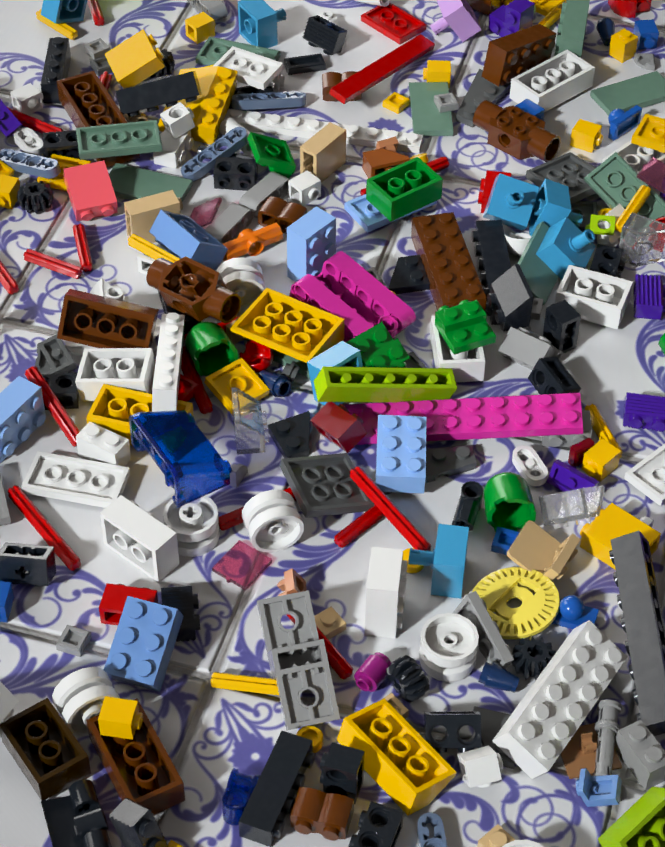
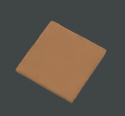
[560,723,622,779]

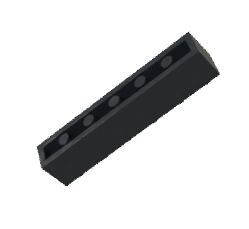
[471,220,511,325]

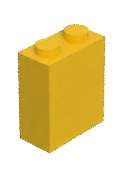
[105,29,165,89]
[580,503,661,570]

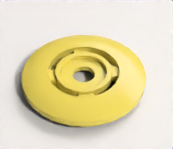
[472,567,560,639]

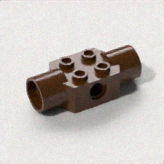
[473,100,561,162]
[146,256,241,323]

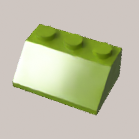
[598,787,665,847]

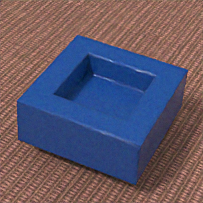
[491,527,519,555]

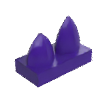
[0,99,22,138]
[547,459,599,505]

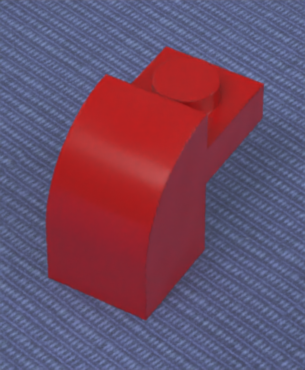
[608,0,652,18]

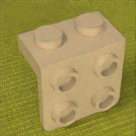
[507,520,581,581]

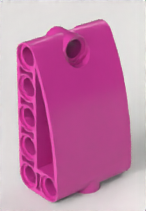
[289,251,416,342]

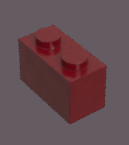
[310,402,367,453]

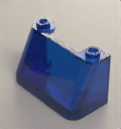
[129,410,232,508]

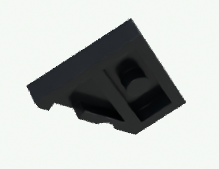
[388,255,430,294]
[268,411,310,458]

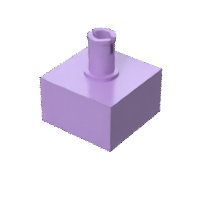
[430,0,481,42]

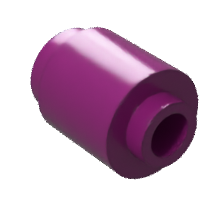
[354,652,391,692]

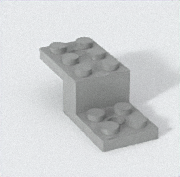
[257,590,340,731]

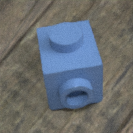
[576,768,622,807]

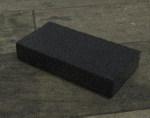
[284,53,326,75]

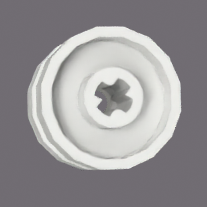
[216,257,265,314]
[242,490,304,552]
[163,492,220,557]
[419,613,479,682]
[52,667,120,736]

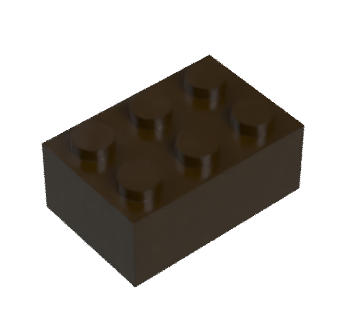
[0,698,91,800]

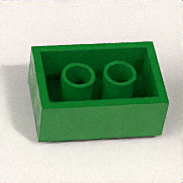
[366,157,443,221]

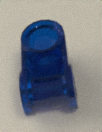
[222,768,260,825]

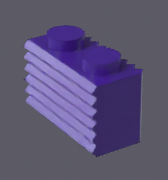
[633,274,665,320]
[623,392,665,432]

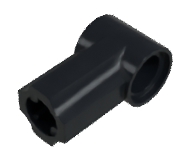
[452,481,483,531]

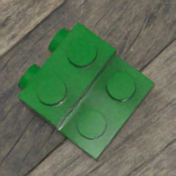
[247,132,296,178]
[435,300,496,355]
[346,322,410,368]

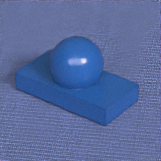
[608,105,642,141]
[551,595,599,629]

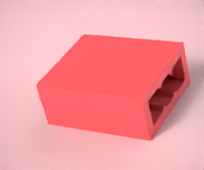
[63,160,117,221]

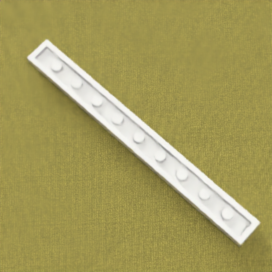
[224,109,423,154]

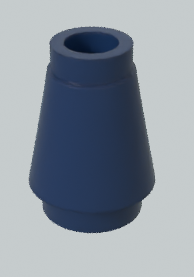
[596,18,615,46]
[258,370,291,397]
[478,662,520,693]

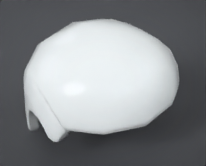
[504,232,531,256]

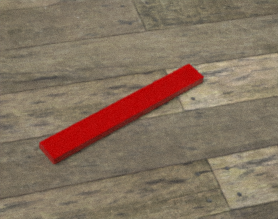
[329,34,435,104]

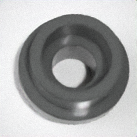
[281,361,300,383]

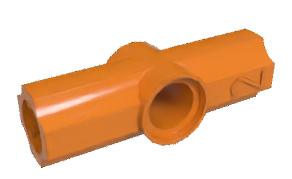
[222,223,283,262]

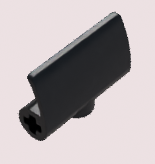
[41,779,112,847]

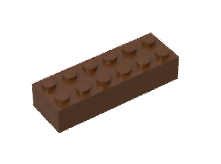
[57,71,140,168]
[411,212,487,311]

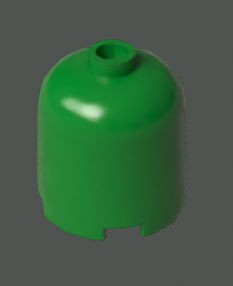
[185,322,238,376]
[484,472,536,532]

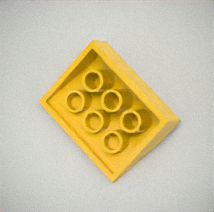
[158,66,238,145]
[230,288,344,363]

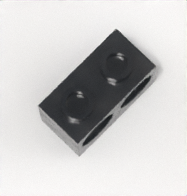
[43,130,86,160]
[213,157,258,191]
[590,244,626,278]
[542,300,581,354]
[528,356,581,395]
[42,372,79,410]
[424,711,481,753]
[320,742,365,804]
[349,801,404,847]

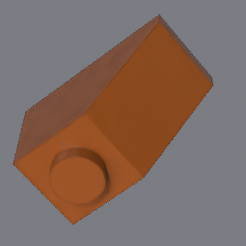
[362,148,410,179]

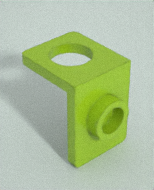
[585,214,616,235]

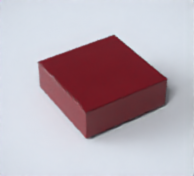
[568,437,595,467]

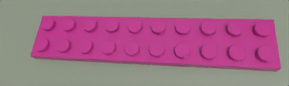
[345,393,583,445]

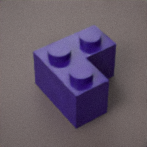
[488,0,535,37]

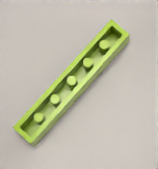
[314,366,457,403]

